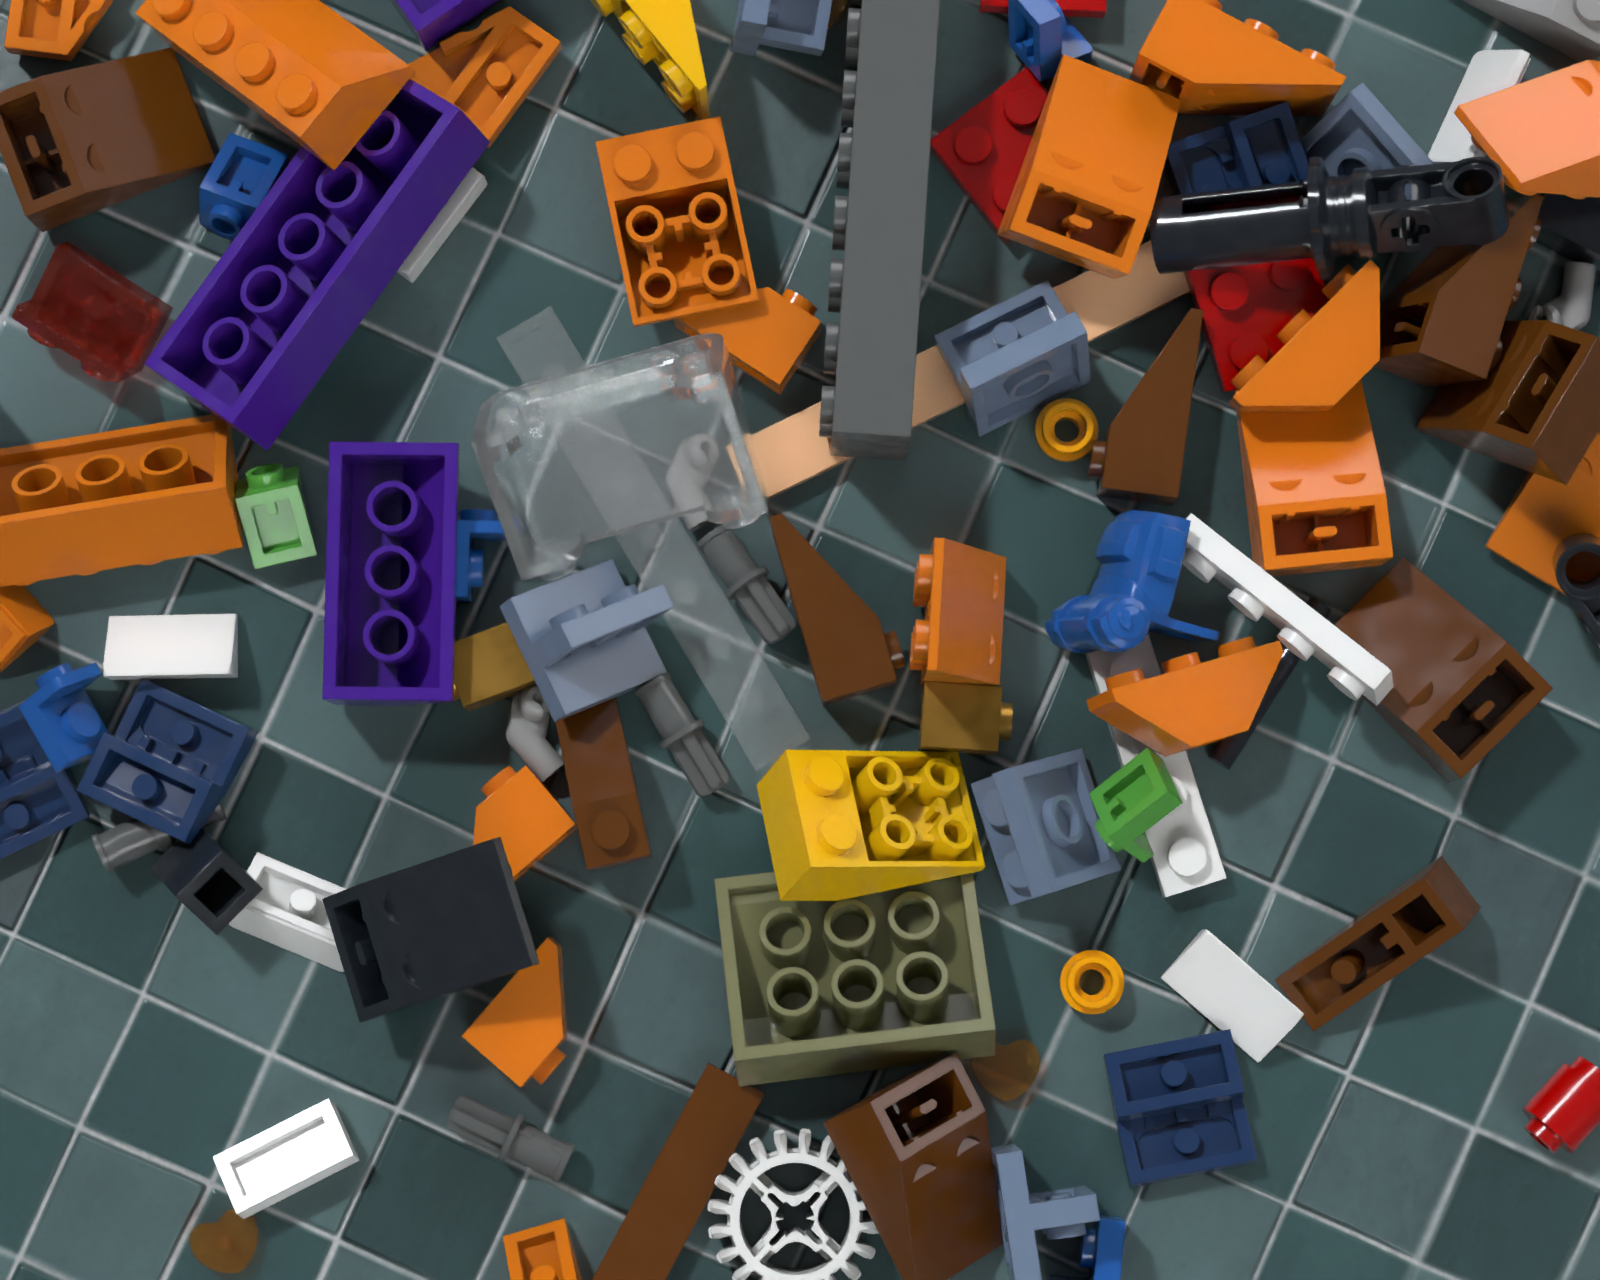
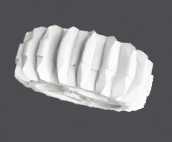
[708,1128,879,1280]

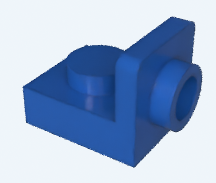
[1008,0,1093,82]
[199,133,288,240]
[456,509,512,603]
[18,662,110,773]
[1050,1214,1126,1280]

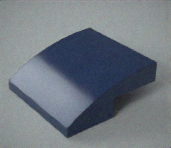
[1165,101,1309,195]
[76,678,258,844]
[0,698,90,859]
[1103,1029,1257,1188]

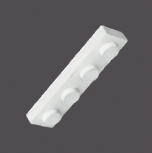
[1182,513,1394,706]
[1086,635,1227,898]

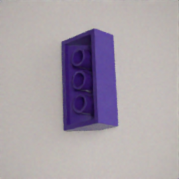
[322,442,460,706]

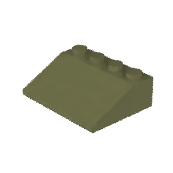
[714,872,996,1086]

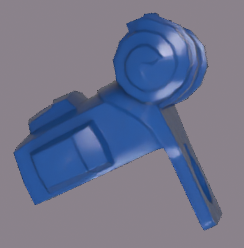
[1045,510,1220,653]

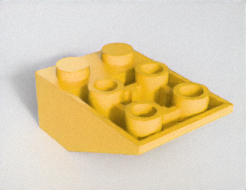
[590,0,710,120]
[756,749,986,901]

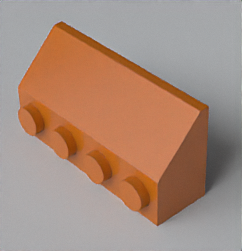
[135,0,415,170]
[0,414,243,587]

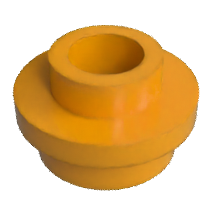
[1035,398,1099,462]
[1059,950,1124,1015]

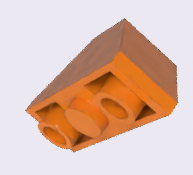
[1228,259,1380,412]
[1086,636,1284,757]

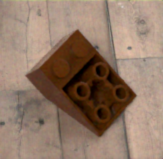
[0,47,216,232]
[1374,194,1544,388]
[1416,320,1600,485]
[1334,557,1553,783]
[823,1053,1003,1280]

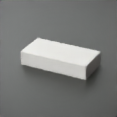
[213,1098,360,1219]

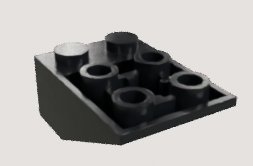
[322,837,539,1023]

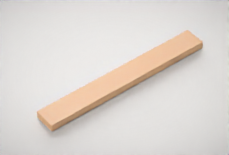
[727,240,1190,506]

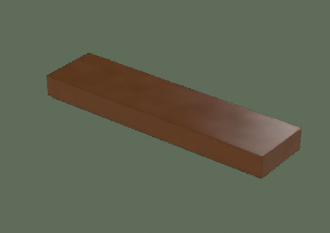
[592,1063,765,1280]

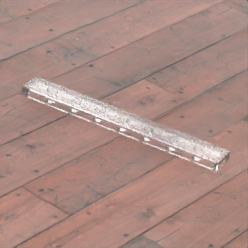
[497,306,811,772]

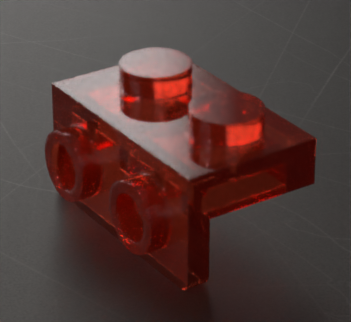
[12,241,173,383]

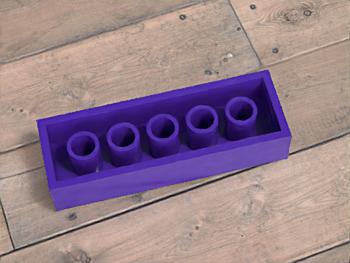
[144,79,490,451]

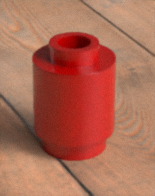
[1522,1056,1600,1154]

